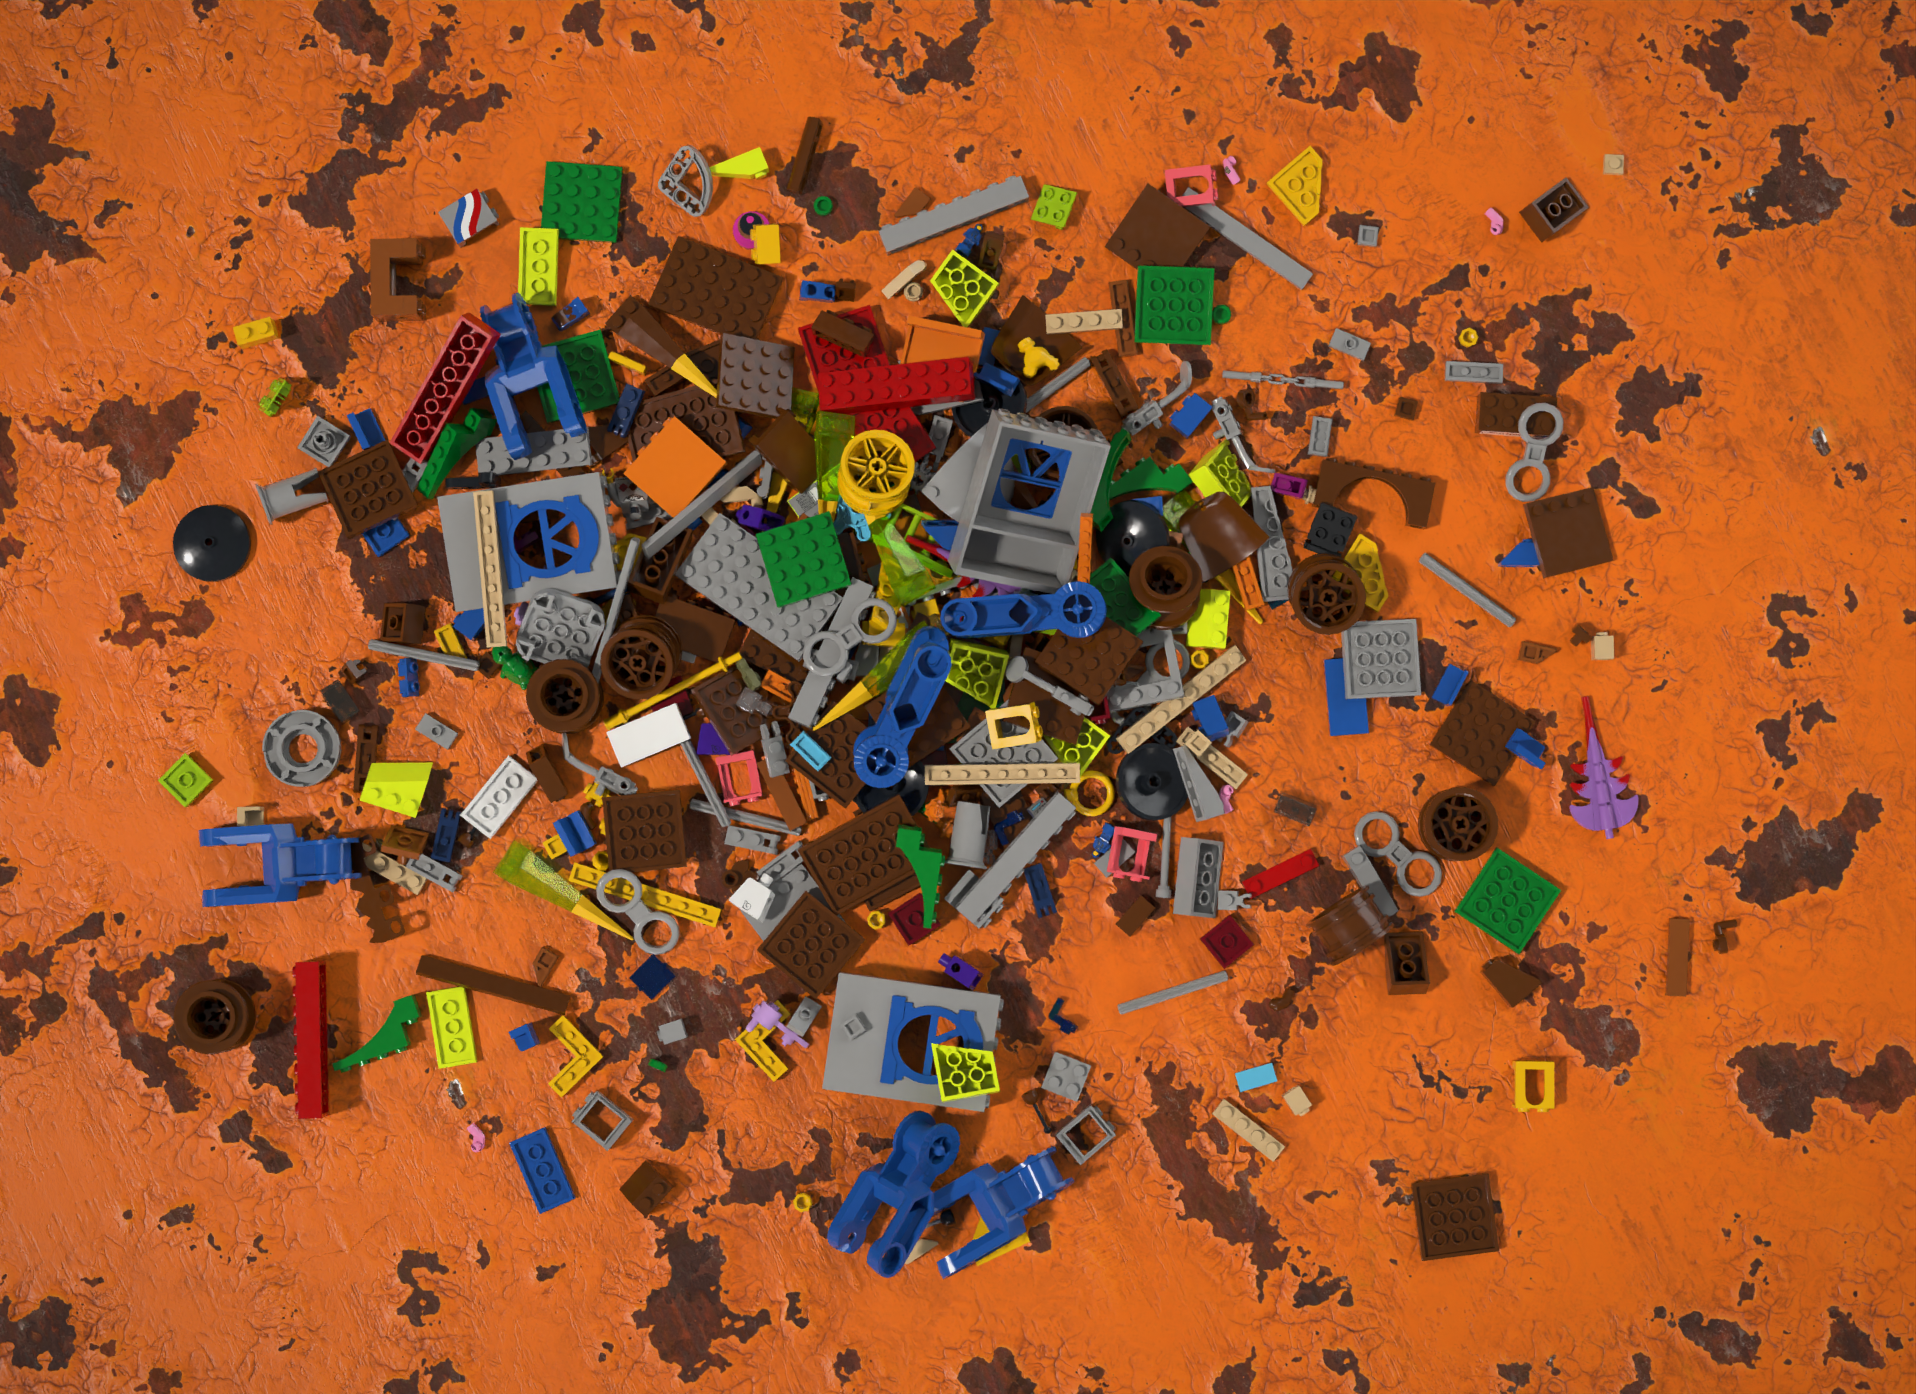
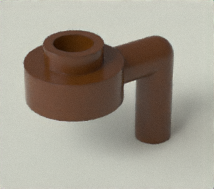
[1236,389,1267,421]
[1712,919,1737,954]

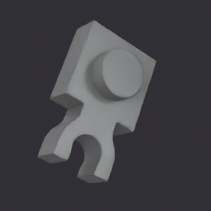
[1216,711,1249,748]
[1218,891,1252,910]

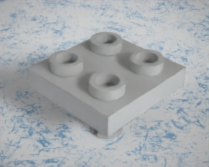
[297,416,351,467]

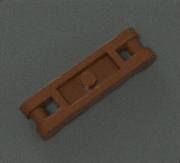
[1090,349,1139,418]
[353,724,379,793]

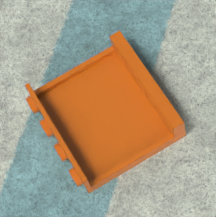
[900,316,985,403]
[623,416,727,518]

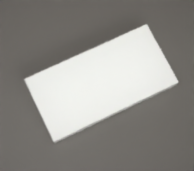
[606,703,691,768]
[460,755,538,839]

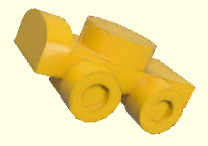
[583,782,611,808]

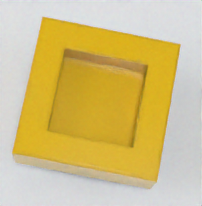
[543,834,567,860]

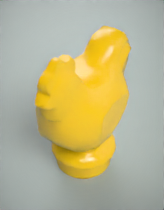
[1018,337,1060,378]

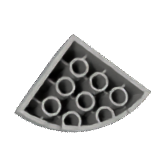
[921,423,1015,522]

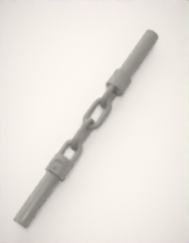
[1222,370,1344,389]

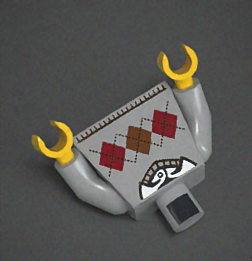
[602,469,655,520]

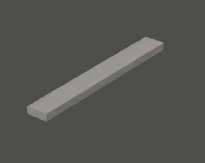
[1182,187,1313,290]
[642,450,762,559]
[592,537,640,683]

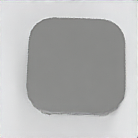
[516,588,605,667]

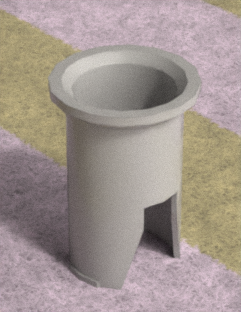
[255,468,328,525]
[945,801,990,869]

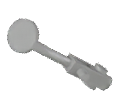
[1121,361,1192,436]
[1211,397,1275,473]
[1006,656,1094,716]
[562,733,638,796]

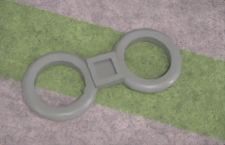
[1505,403,1564,502]
[803,598,897,676]
[1110,640,1191,727]
[1354,811,1442,897]
[596,869,680,955]

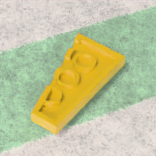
[871,553,918,630]

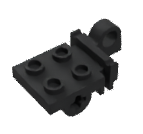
[1303,502,1357,576]

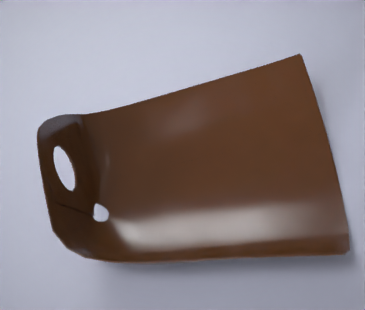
[991,295,1082,385]
[1179,492,1269,582]

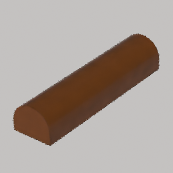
[786,117,823,196]

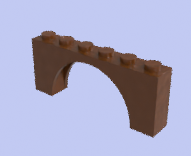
[1312,458,1435,530]

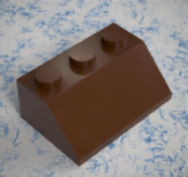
[811,310,874,358]

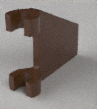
[588,425,628,469]

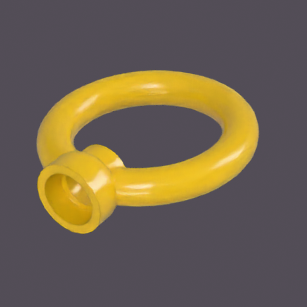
[1064,770,1115,816]

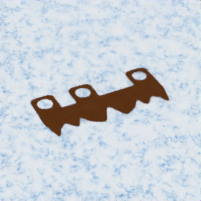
[350,834,405,943]

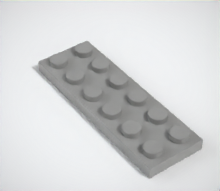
[475,427,592,476]

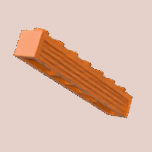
[1078,513,1093,584]
[785,742,819,821]

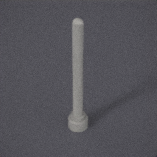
[1156,817,1171,898]

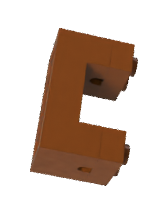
[370,238,426,322]

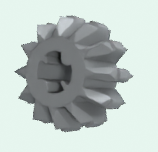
[909,462,936,495]

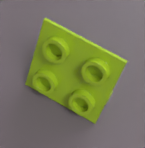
[1031,184,1077,230]
[259,378,292,417]

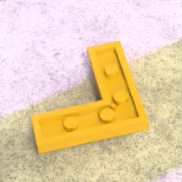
[735,1000,790,1082]
[548,1015,604,1098]

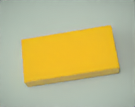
[608,351,647,376]
[434,623,467,659]

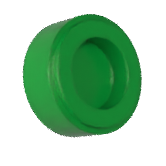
[814,196,833,216]
[1212,305,1231,325]
[648,1058,668,1072]

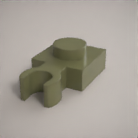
[736,658,761,693]

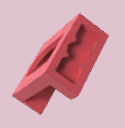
[1165,165,1218,207]
[716,750,763,806]
[1107,826,1157,882]

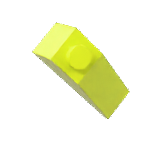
[709,147,769,179]

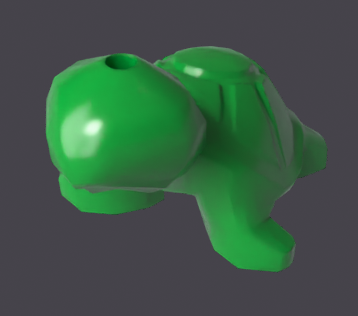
[492,646,539,690]

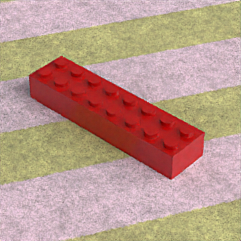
[390,313,501,464]
[818,356,975,416]
[292,961,329,1119]

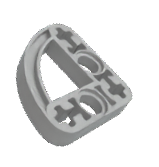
[658,145,713,217]

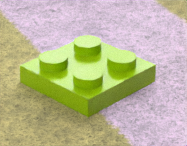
[158,753,214,808]

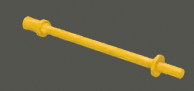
[603,652,743,730]

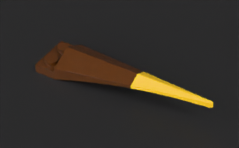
[605,295,717,398]

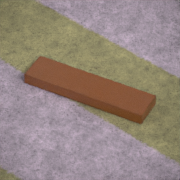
[1108,279,1138,358]
[756,759,807,832]
[1665,918,1690,997]

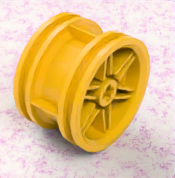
[837,430,915,516]

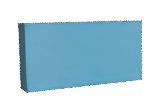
[790,731,832,771]
[1235,1062,1277,1092]

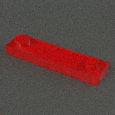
[1241,848,1319,899]

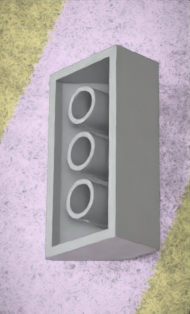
[1173,837,1223,918]

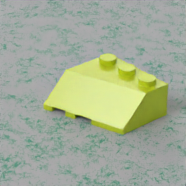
[930,249,1000,327]
[1188,439,1251,507]
[945,638,1009,708]
[1043,717,1110,777]
[359,762,433,818]
[931,1043,1000,1103]

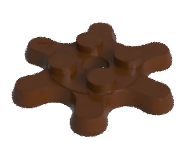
[772,681,831,744]

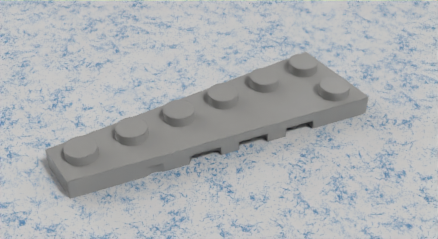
[1250,486,1293,602]

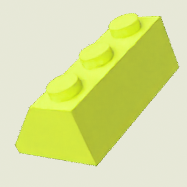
[1186,589,1230,650]

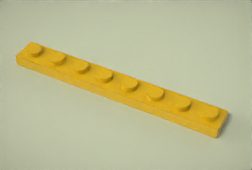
[569,862,722,928]

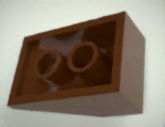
[1519,177,1589,243]
[1384,932,1430,995]

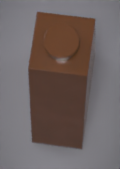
[526,744,568,803]
[1480,959,1542,1008]

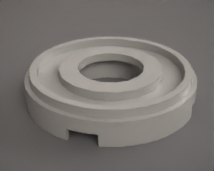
[262,710,341,787]

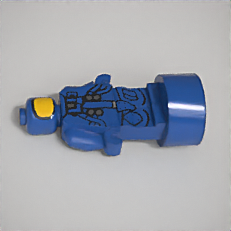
[955,224,983,258]
[1092,822,1115,858]

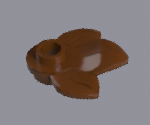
[721,860,760,894]

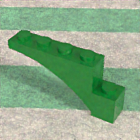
[416,408,497,499]
[1090,428,1132,532]
[1109,457,1193,501]
[896,824,945,929]
[332,994,422,1073]

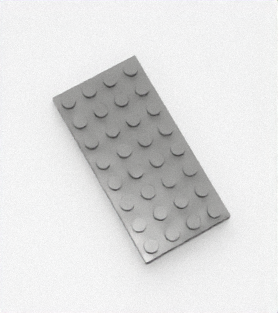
[676,513,843,661]

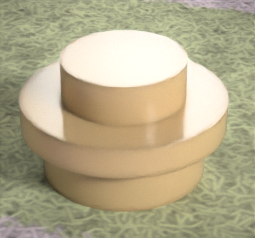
[904,282,923,302]
[1302,485,1316,504]

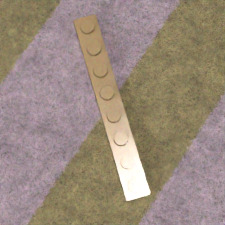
[473,490,507,648]
[1116,645,1246,754]
[925,763,1080,785]

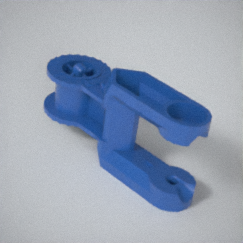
[480,292,587,460]
[940,581,1107,639]
[853,626,952,788]
[198,824,362,907]
[827,1110,960,1278]
[932,1146,1075,1279]

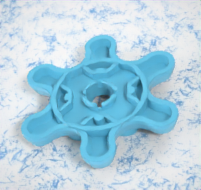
[823,489,891,542]

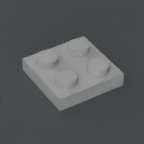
[1041,1052,1091,1102]

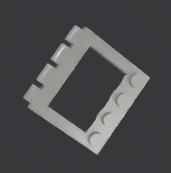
[1107,627,1185,713]

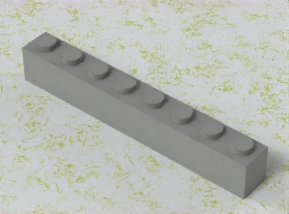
[879,175,1029,256]
[788,577,876,729]
[956,791,1076,924]

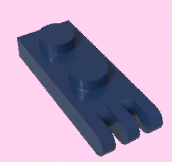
[607,383,645,439]
[431,808,461,862]
[1024,863,1057,918]

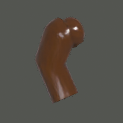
[580,802,597,831]
[1269,988,1295,1011]

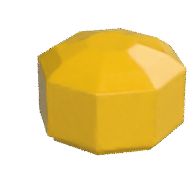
[1458,328,1479,348]
[1191,650,1209,669]
[592,851,609,871]
[867,911,886,929]
[793,1192,813,1212]

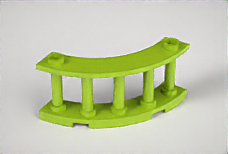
[853,504,953,578]

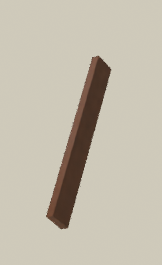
[416,955,570,1015]

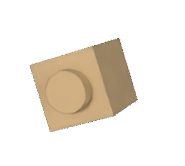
[1591,632,1614,660]
[1281,1085,1312,1116]

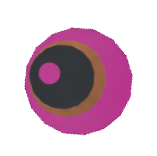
[733,211,769,250]

